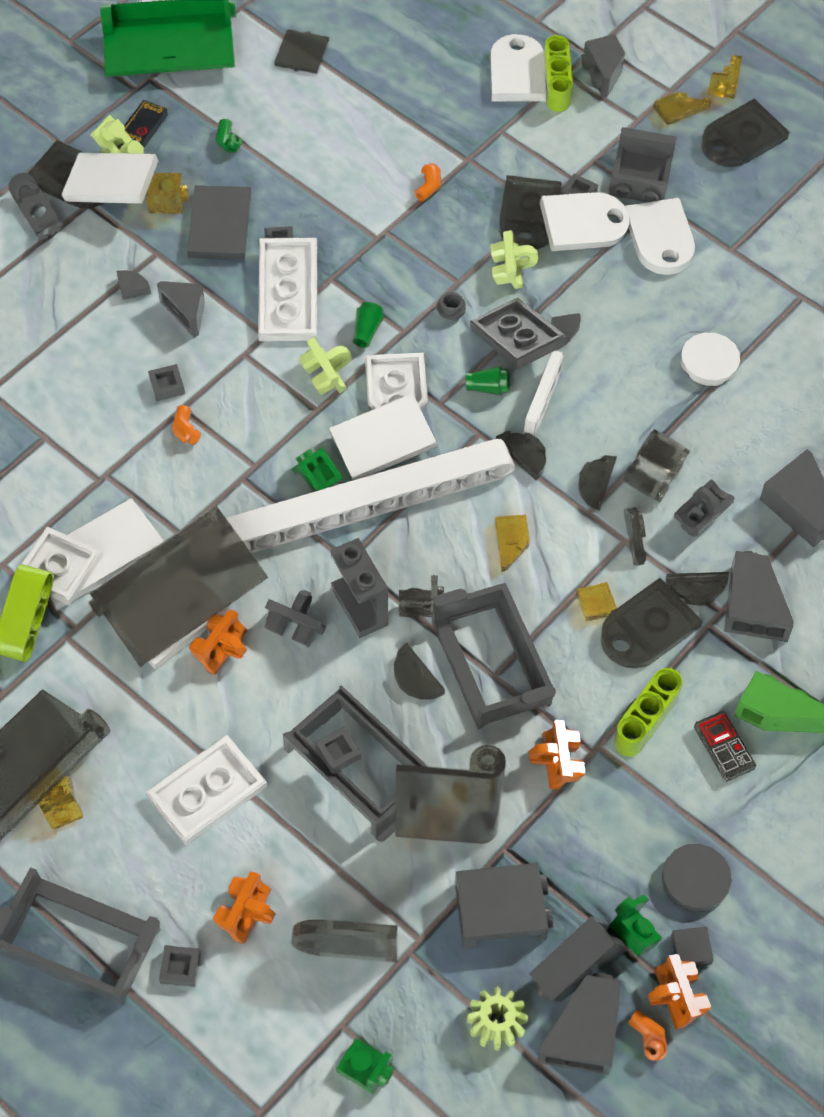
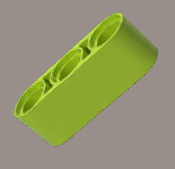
[544,35,573,112]
[0,564,54,662]
[614,668,683,757]

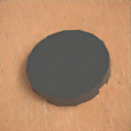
[662,844,732,912]

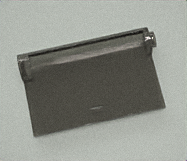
[88,505,269,667]
[0,689,111,841]
[395,745,506,844]

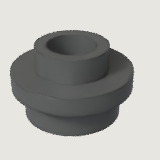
[437,292,466,320]

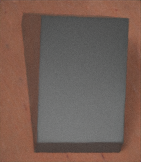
[157,281,205,338]

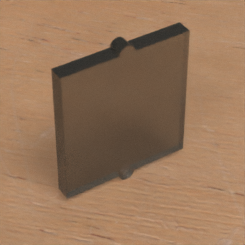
[274,29,329,74]

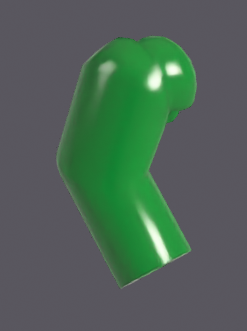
[215,119,242,153]

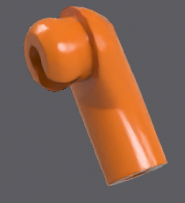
[415,163,441,202]
[172,405,201,445]
[628,1009,667,1061]

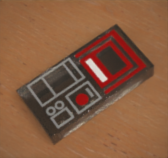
[694,710,756,782]

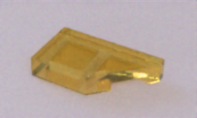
[653,92,711,126]
[495,514,530,572]

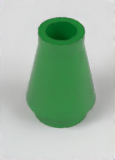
[353,302,384,348]
[466,366,510,396]

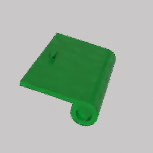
[100,0,236,77]

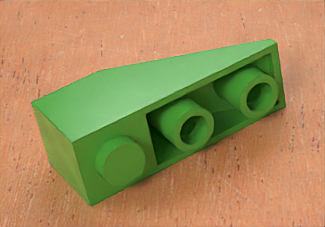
[734,671,824,733]

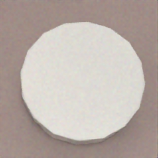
[681,333,740,386]

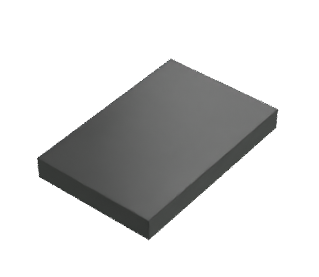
[187,185,251,259]
[470,298,567,369]

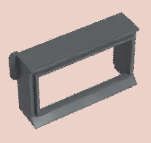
[431,583,556,730]
[283,685,435,842]
[0,867,161,1006]

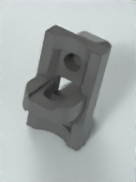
[674,479,735,537]
[265,590,327,648]

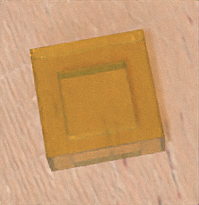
[576,582,617,622]

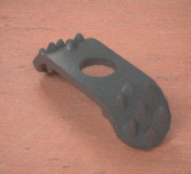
[8,172,64,239]

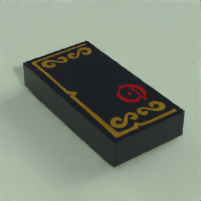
[120,100,168,148]

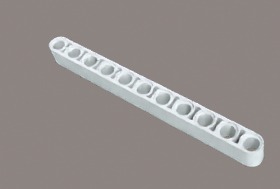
[185,439,515,567]

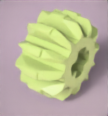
[466,986,528,1051]

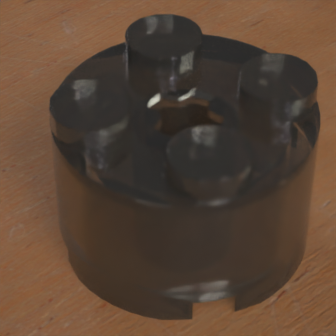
[623,429,691,503]

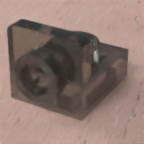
[399,575,444,617]

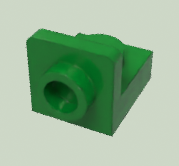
[291,447,343,492]
[609,894,662,957]
[336,1038,395,1095]

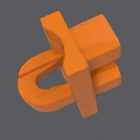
[189,609,247,675]
[528,720,585,789]
[213,871,276,944]
[647,955,711,1030]

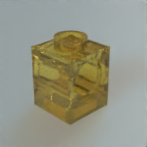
[146,173,188,213]

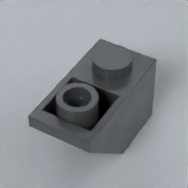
[581,34,625,98]

